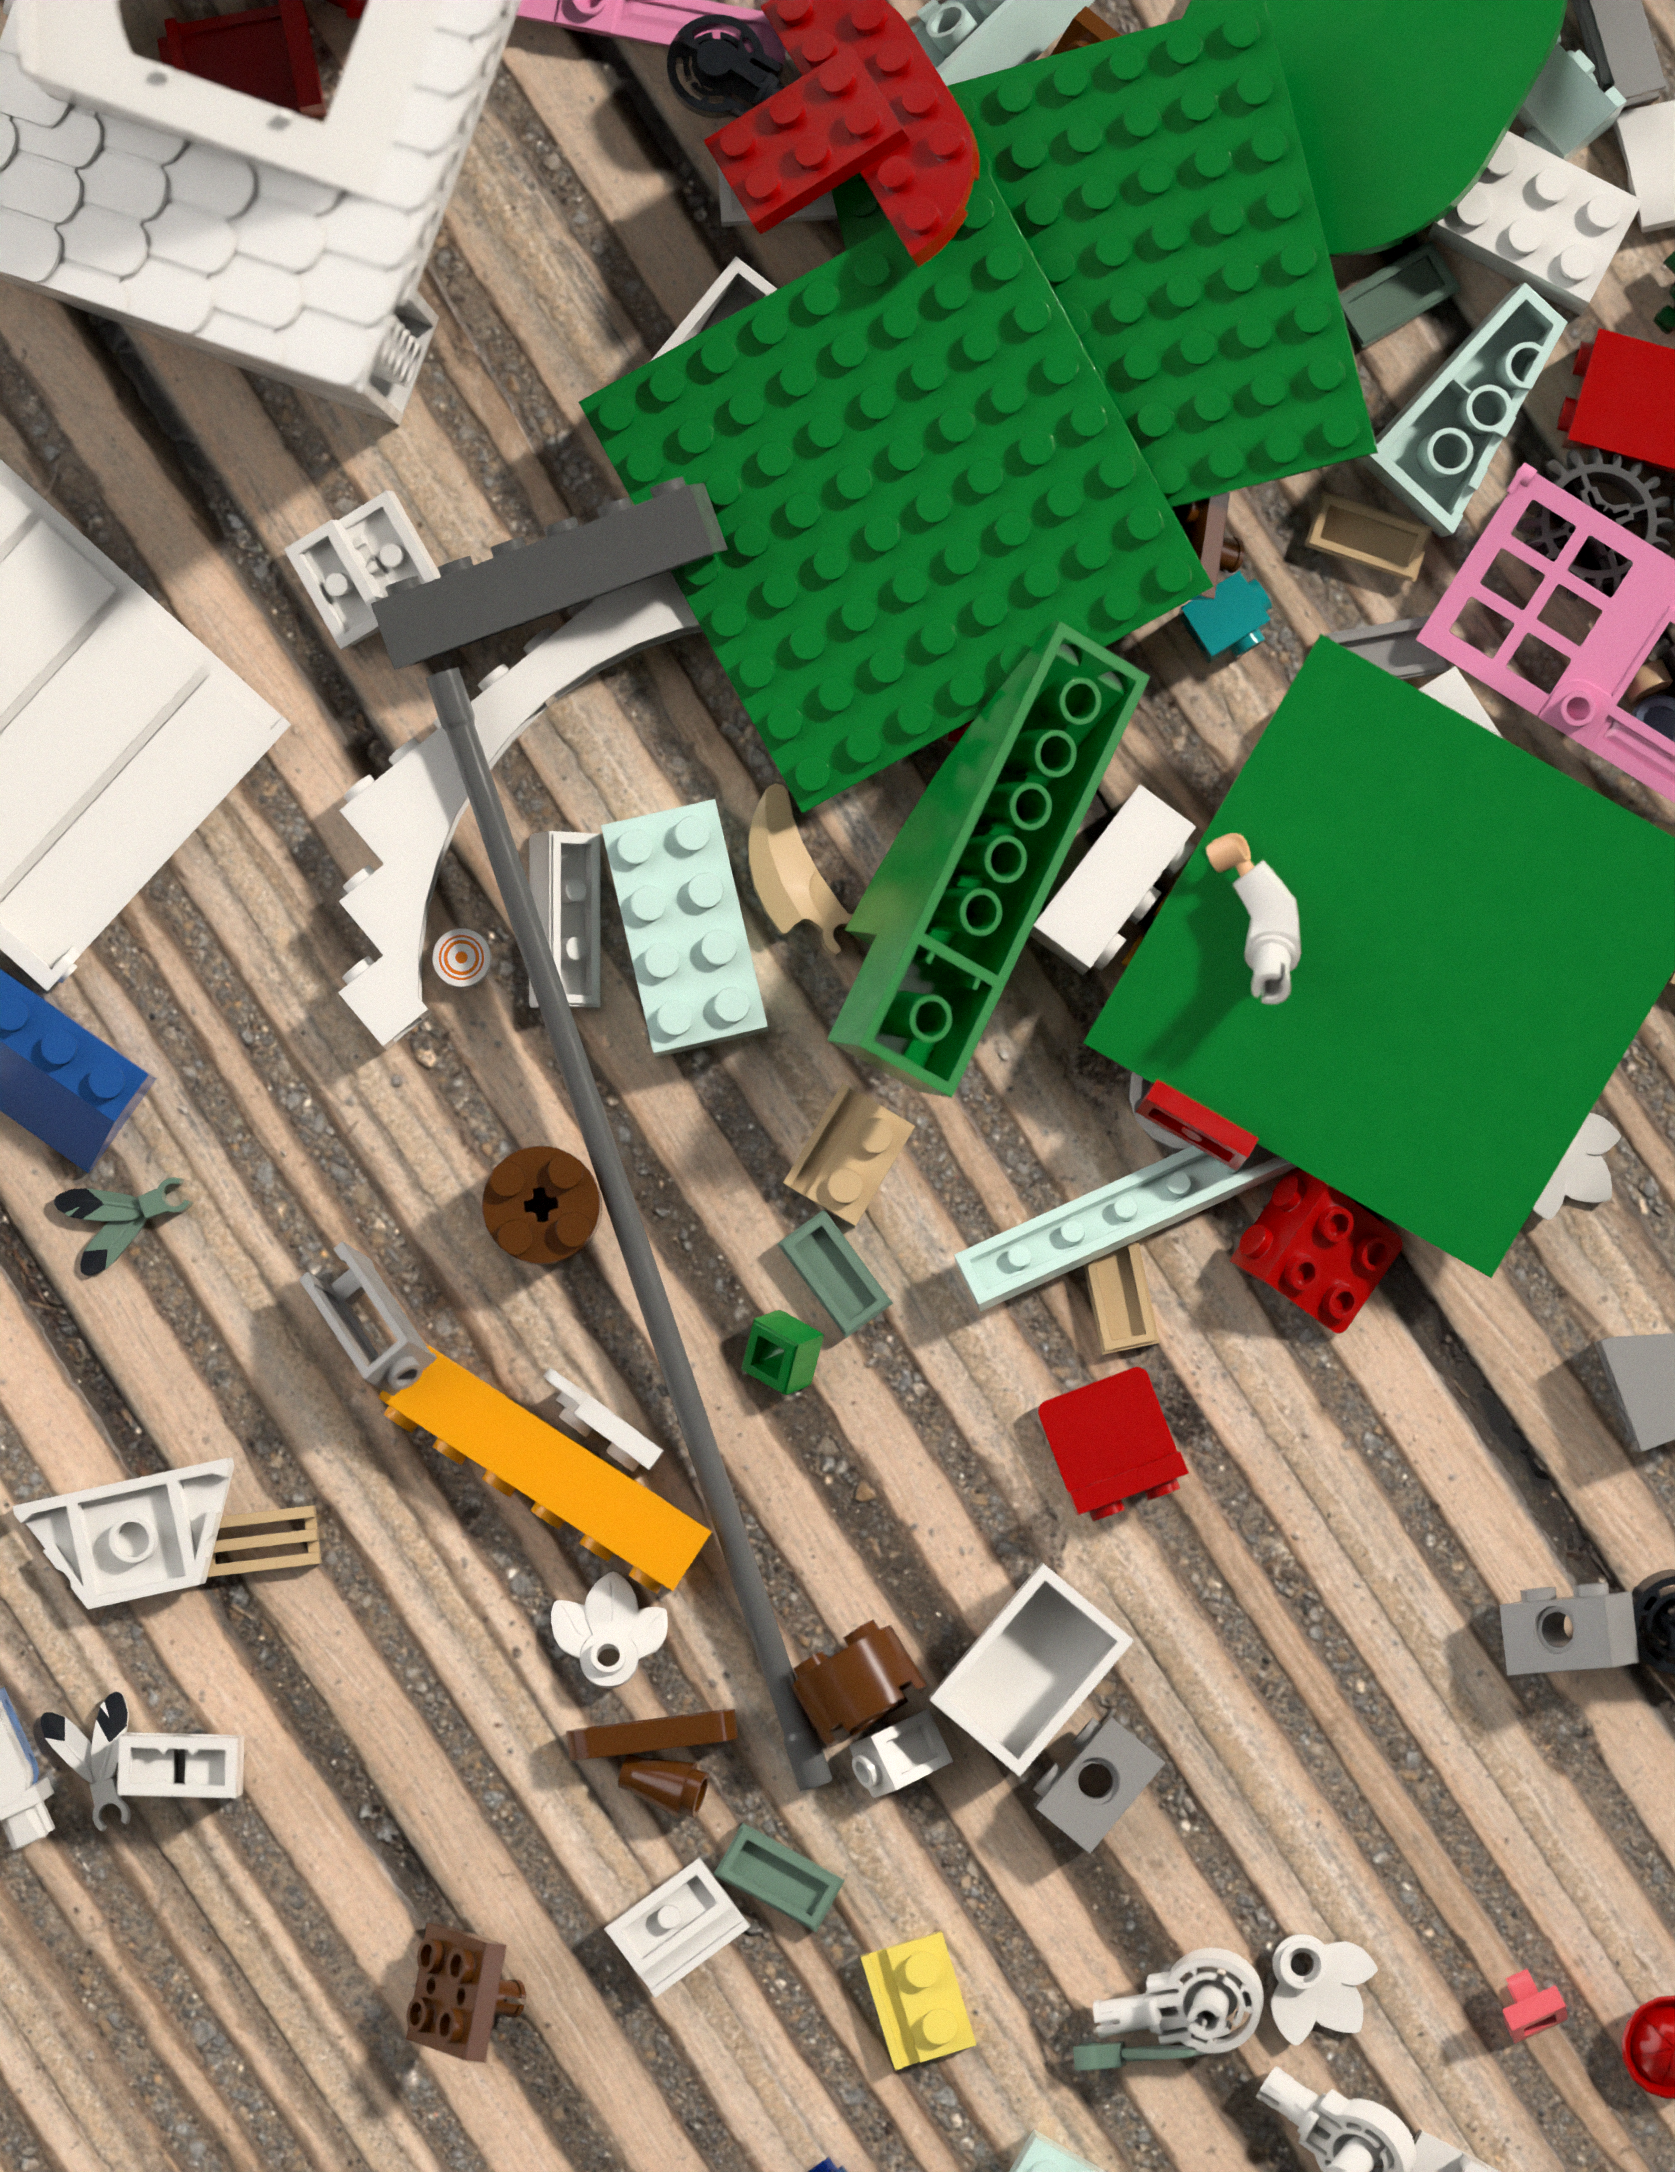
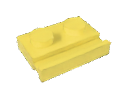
[860,1930,976,2070]

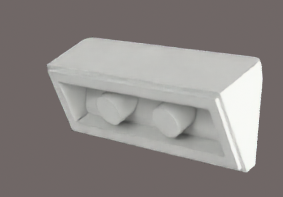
[529,831,600,1008]

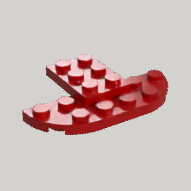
[703,0,980,267]

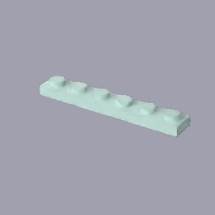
[954,1143,1297,1312]

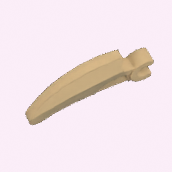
[748,783,861,957]

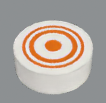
[432,928,492,988]

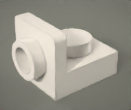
[849,1709,953,1798]

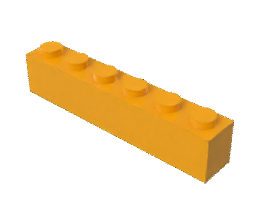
[378,1341,713,1594]

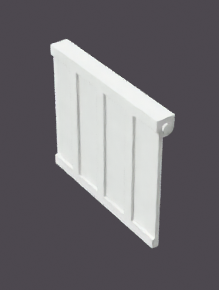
[0,459,291,991]

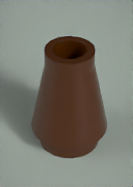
[618,1754,709,1819]

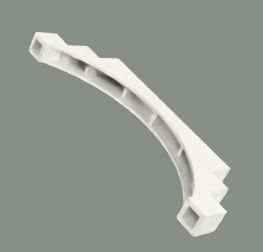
[338,571,703,1050]

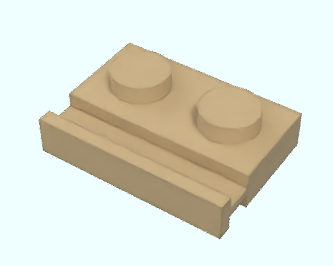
[783,1083,915,1227]

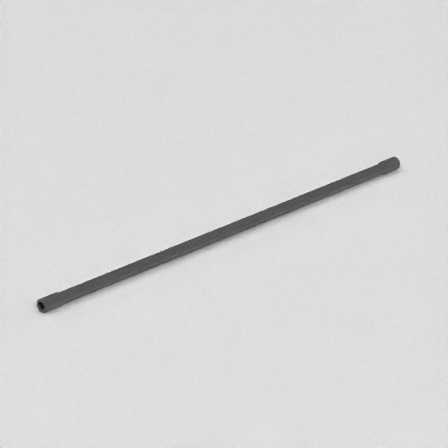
[425,667,833,1791]

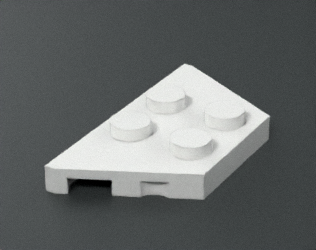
[12,1457,234,1609]

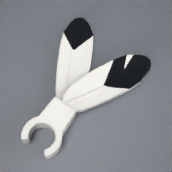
[41,1692,131,1831]

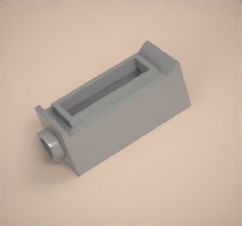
[1571,0,1666,109]
[299,1241,437,1396]

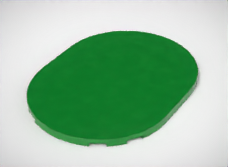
[1182,0,1568,257]

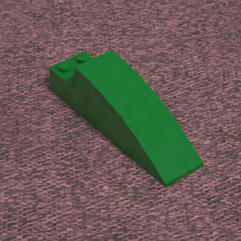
[827,621,1150,1098]

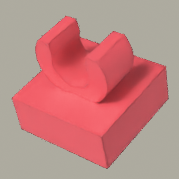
[1502,1969,1568,2044]

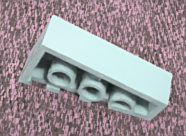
[1357,282,1568,538]

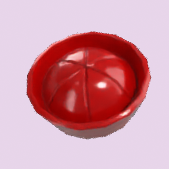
[1621,1996,1675,2099]

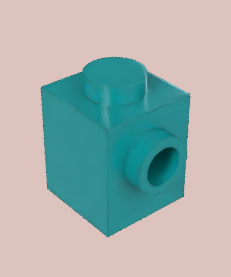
[1178,571,1273,664]

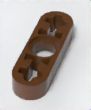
[566,1709,739,1760]

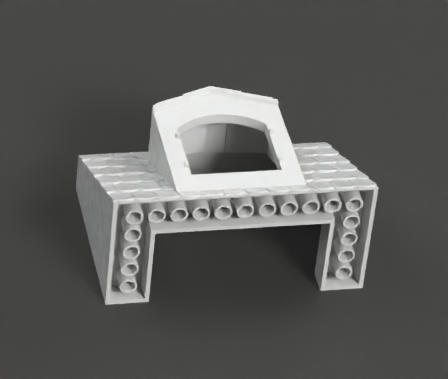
[0,0,522,426]

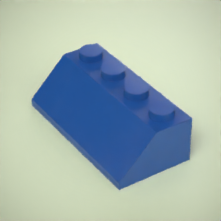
[0,968,157,1173]

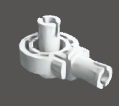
[1093,1948,1264,2053]
[1256,2066,1416,2172]

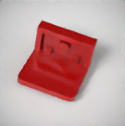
[1229,1167,1402,1334]
[1038,1367,1189,1522]

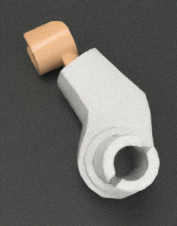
[1206,833,1301,1004]

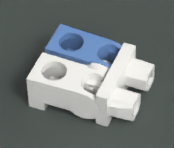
[0,1687,55,1850]

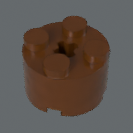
[482,1146,603,1266]
[791,1620,928,1748]

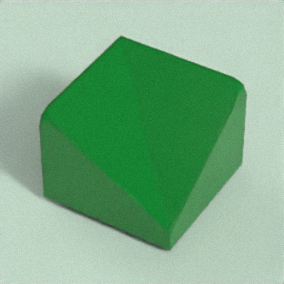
[741,1310,824,1395]

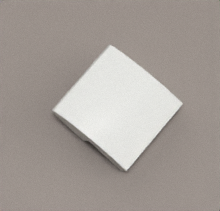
[1614,100,1675,233]
[284,490,441,650]

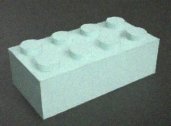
[601,799,769,1058]

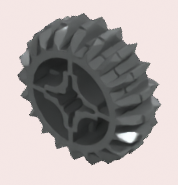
[1516,448,1675,605]

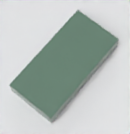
[1339,240,1461,351]
[777,1210,893,1338]
[714,1822,845,1932]

